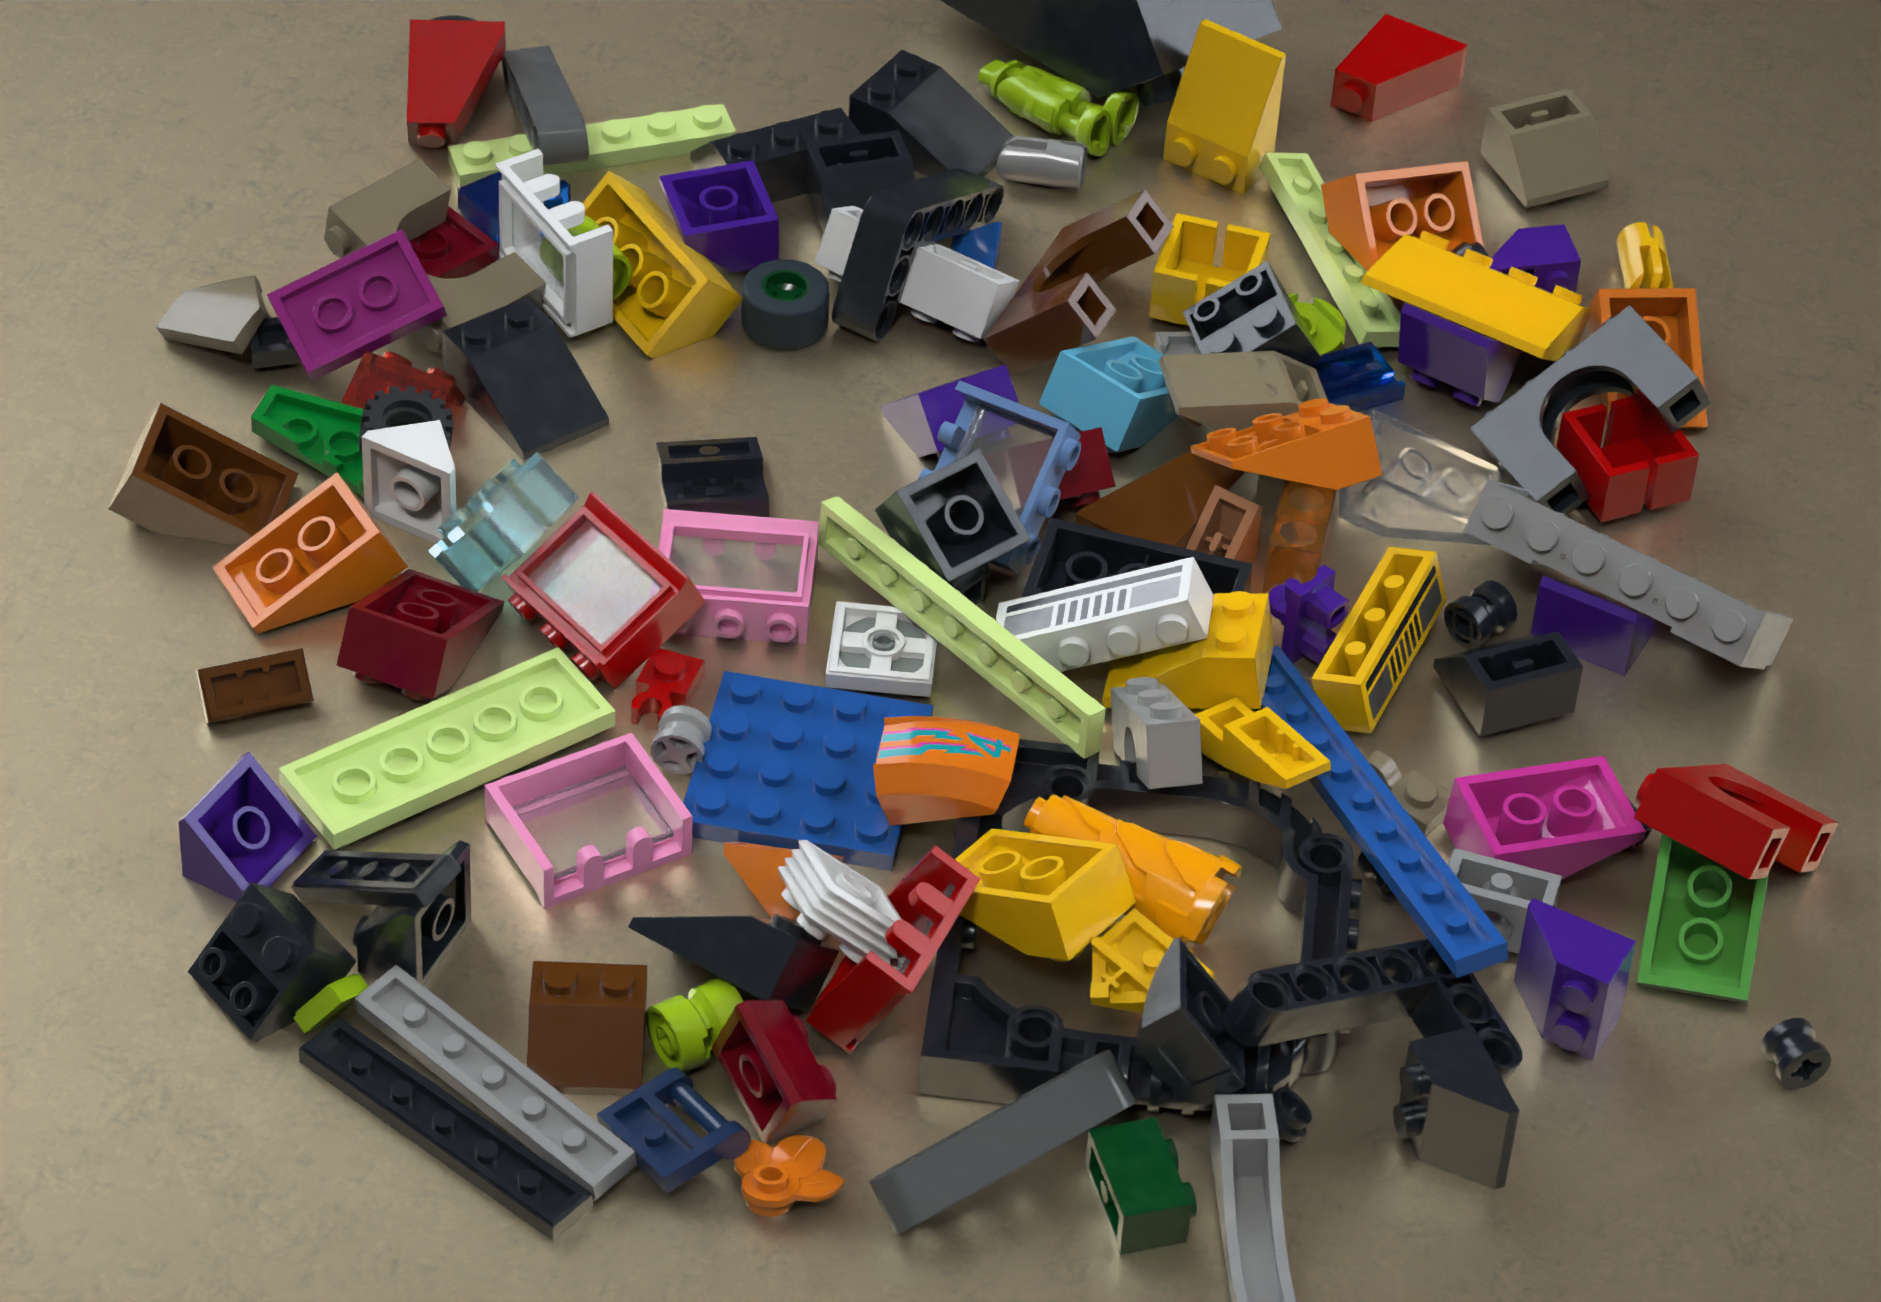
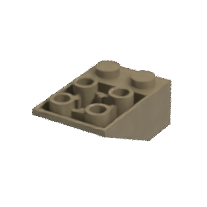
[1158,351,1327,431]

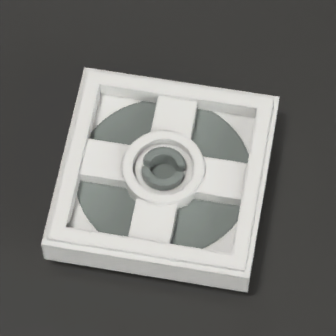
[825,601,938,697]

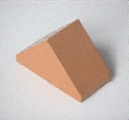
[1186,485,1263,564]

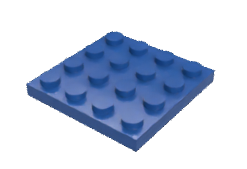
[683,671,933,871]

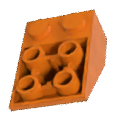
[1190,398,1383,490]

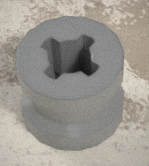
[651,705,712,774]

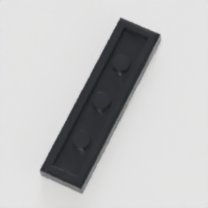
[291,850,462,908]

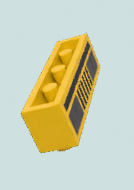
[1311,546,1447,734]

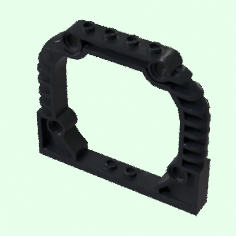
[918,739,1362,1116]

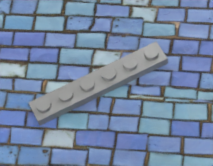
[354,965,637,1200]

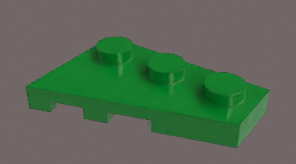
[251,385,364,497]

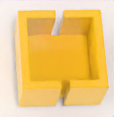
[1149,213,1271,326]

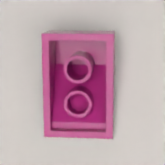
[1443,756,1646,879]

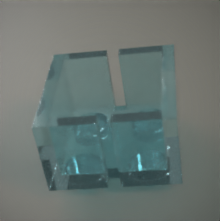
[428,452,579,592]

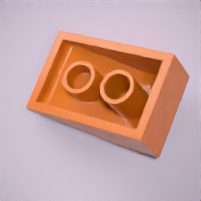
[1588,288,1708,431]
[212,473,408,634]

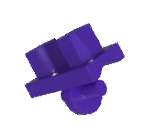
[1269,564,1350,664]

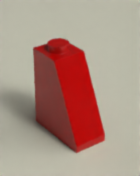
[1330,14,1468,122]
[407,19,506,148]

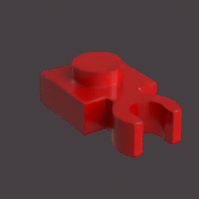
[631,648,705,730]

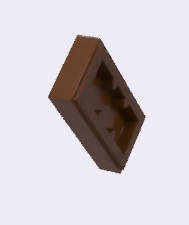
[195,648,314,723]

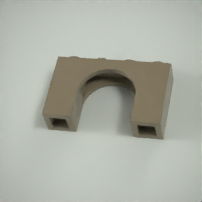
[324,159,546,359]

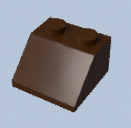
[527,961,647,1096]

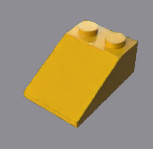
[1163,19,1286,195]
[1102,591,1274,709]
[955,828,1136,962]

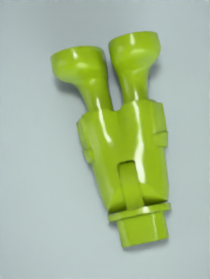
[977,59,1139,157]

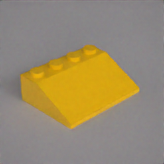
[1361,230,1592,361]

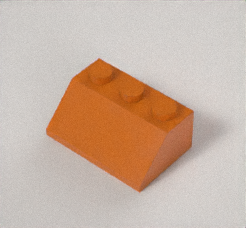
[1321,161,1484,271]

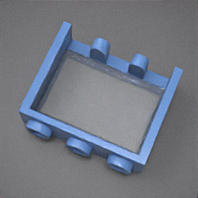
[918,380,1081,576]

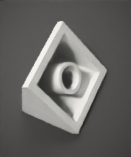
[362,420,457,551]

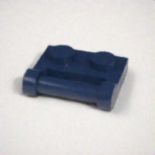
[597,1068,751,1193]

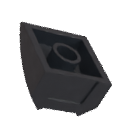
[1135,938,1245,1106]

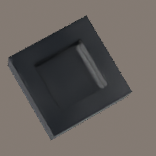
[248,317,301,369]

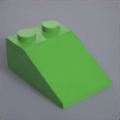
[1636,834,1769,1004]

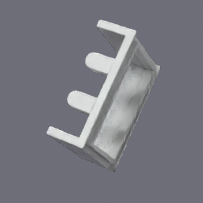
[495,149,613,338]

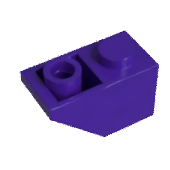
[1490,224,1581,293]

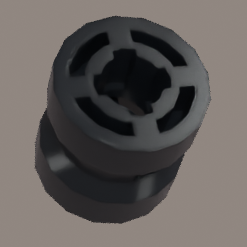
[1444,580,1518,649]

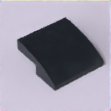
[656,437,770,517]

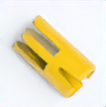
[1616,222,1674,289]

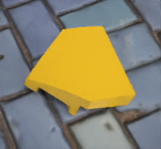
[1090,908,1215,1013]

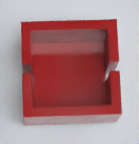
[1556,396,1699,522]

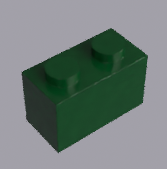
[1085,1117,1197,1255]

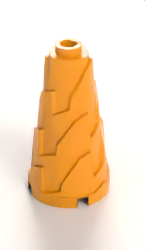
[1023,794,1243,957]

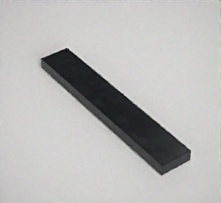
[299,1017,593,1241]

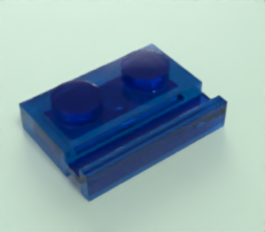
[1310,341,1406,412]

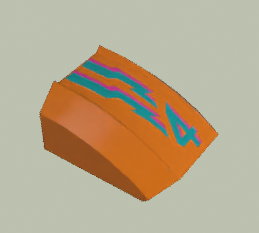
[873,716,1020,826]

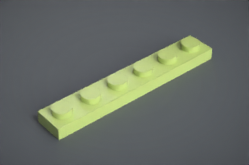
[448,104,736,190]
[1260,152,1401,348]

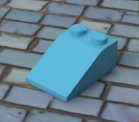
[1038,336,1178,453]

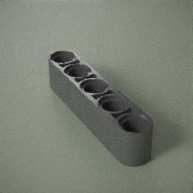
[501,45,589,166]
[868,1050,1137,1234]

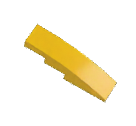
[1188,697,1331,789]

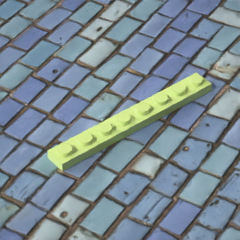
[818,496,1106,759]

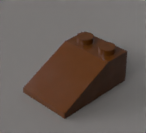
[108,403,299,546]

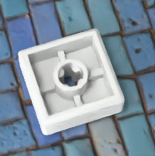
[778,840,902,965]

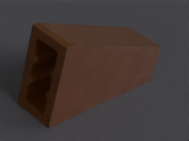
[1075,451,1259,548]

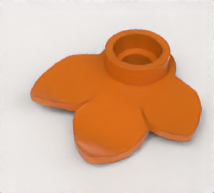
[734,1135,845,1217]

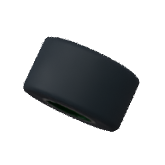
[741,260,830,349]

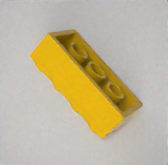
[583,171,742,359]

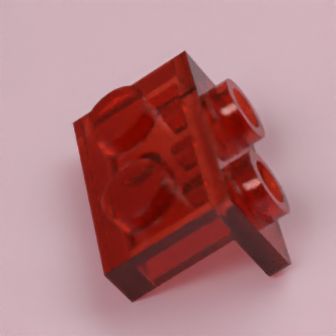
[341,350,466,409]

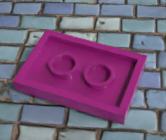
[267,229,447,382]

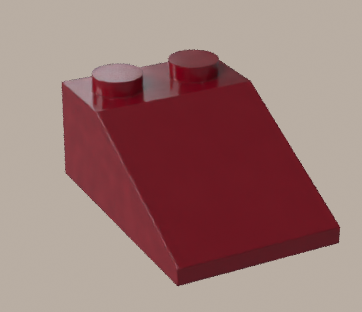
[336,569,505,701]

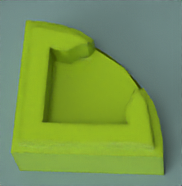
[293,974,369,1034]

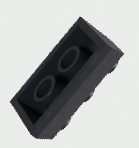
[690,107,861,203]

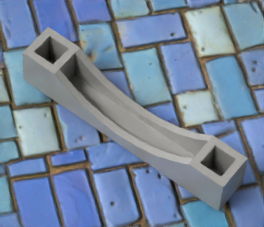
[1209,1094,1297,1302]

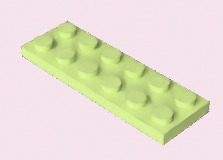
[279,647,615,850]

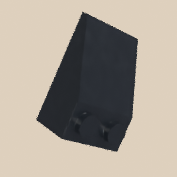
[848,50,1013,177]
[442,297,609,461]
[628,913,839,1011]

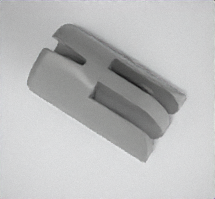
[996,136,1087,190]

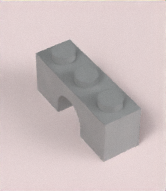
[1111,677,1203,789]

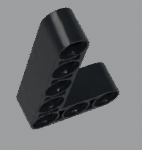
[832,168,1004,342]
[1222,939,1523,1083]

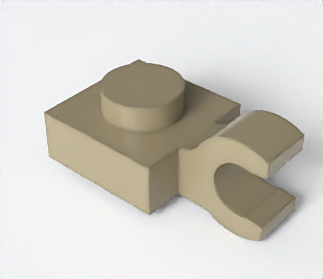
[1366,750,1451,837]

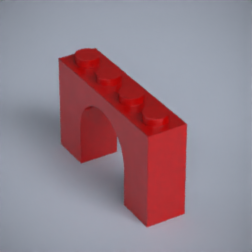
[1634,764,1839,880]

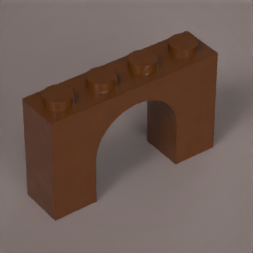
[984,189,1174,376]

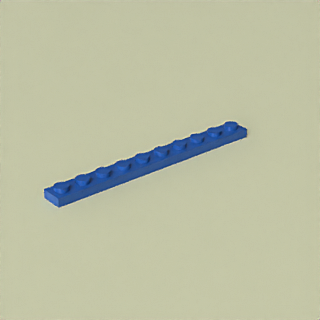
[1255,645,1509,978]

